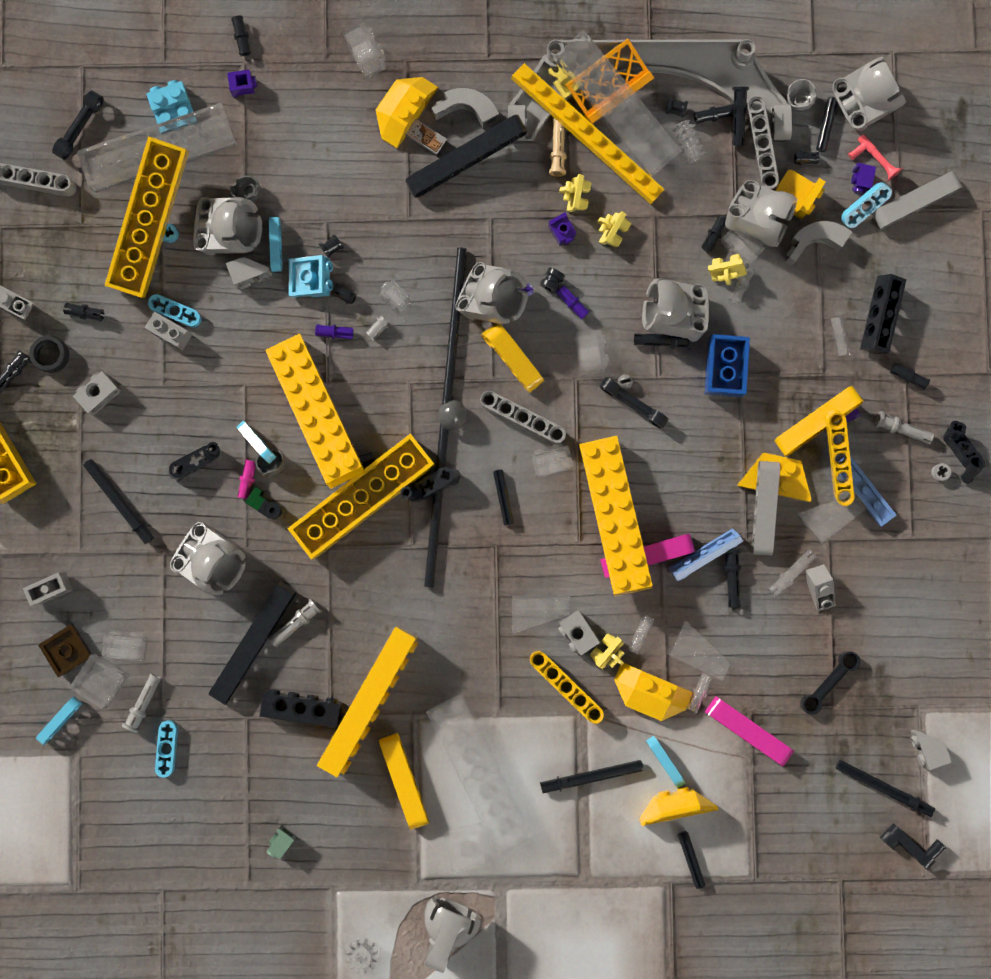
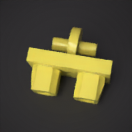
[559,174,591,212]
[598,211,631,247]
[708,254,747,286]
[590,634,625,670]

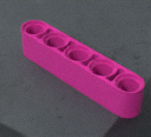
[600,533,695,578]
[705,696,794,767]

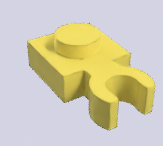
[548,62,580,99]

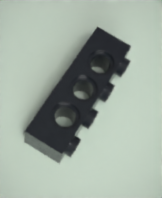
[860,274,907,354]
[259,689,342,728]

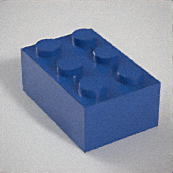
[704,334,750,397]

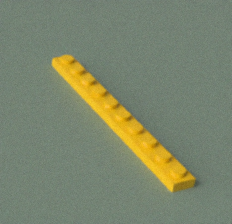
[511,63,664,204]

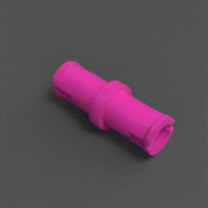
[237,459,256,499]

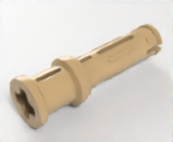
[549,118,567,177]

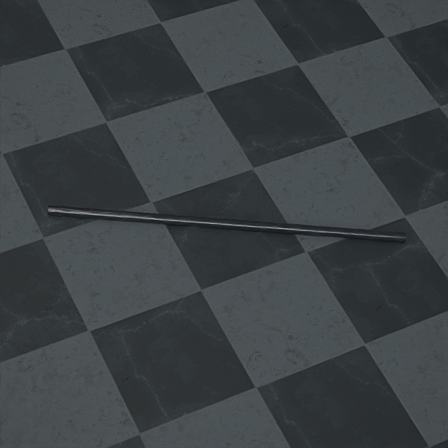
[424,247,467,588]

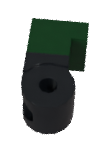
[245,487,282,519]

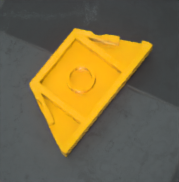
[737,453,811,502]

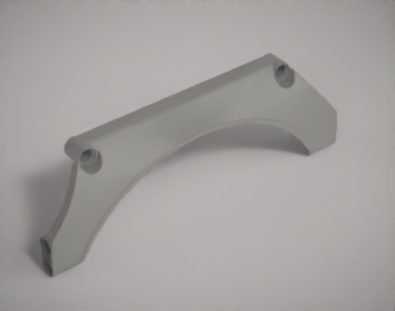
[508,39,792,141]

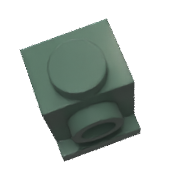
[267,825,297,859]

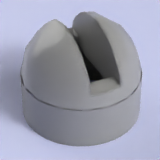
[617,374,633,390]

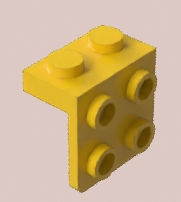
[775,169,826,220]

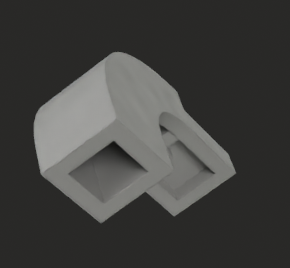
[431,88,499,129]
[786,221,852,266]

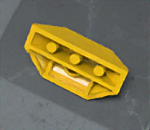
[376,77,438,149]
[614,663,693,721]
[639,786,719,826]

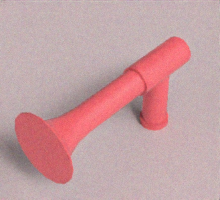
[848,134,903,182]

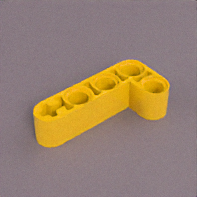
[481,323,544,393]

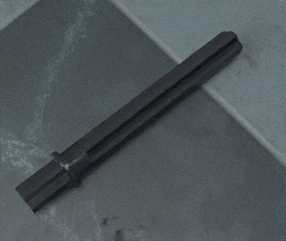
[83,459,154,545]
[540,760,644,794]
[836,760,935,817]

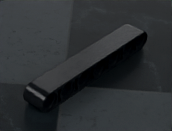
[405,114,528,198]
[208,581,297,705]

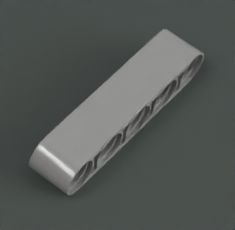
[748,96,779,190]
[0,163,76,196]
[872,171,963,230]
[480,391,566,445]
[752,461,780,556]

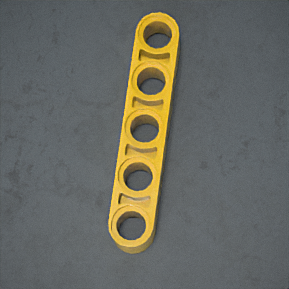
[774,386,864,457]
[826,409,854,506]
[530,651,604,724]
[379,733,429,830]

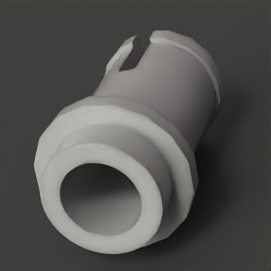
[366,316,389,341]

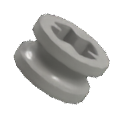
[931,463,951,481]

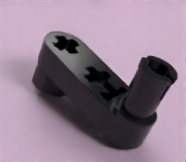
[943,421,985,484]
[169,442,220,481]
[400,467,461,502]
[880,823,946,870]

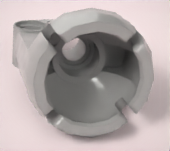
[833,57,906,131]
[725,180,798,247]
[193,197,262,255]
[455,262,528,325]
[642,278,709,341]
[170,522,245,595]
[424,896,481,973]

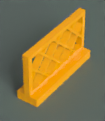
[565,38,654,124]

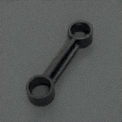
[52,90,104,160]
[599,377,669,429]
[800,651,860,715]

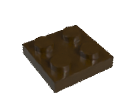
[38,624,93,678]

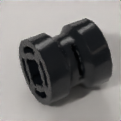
[540,267,565,293]

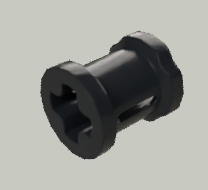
[665,97,688,118]
[319,234,344,258]

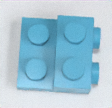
[146,80,197,133]
[289,255,333,298]

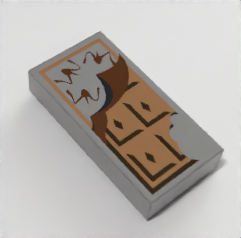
[406,119,447,156]

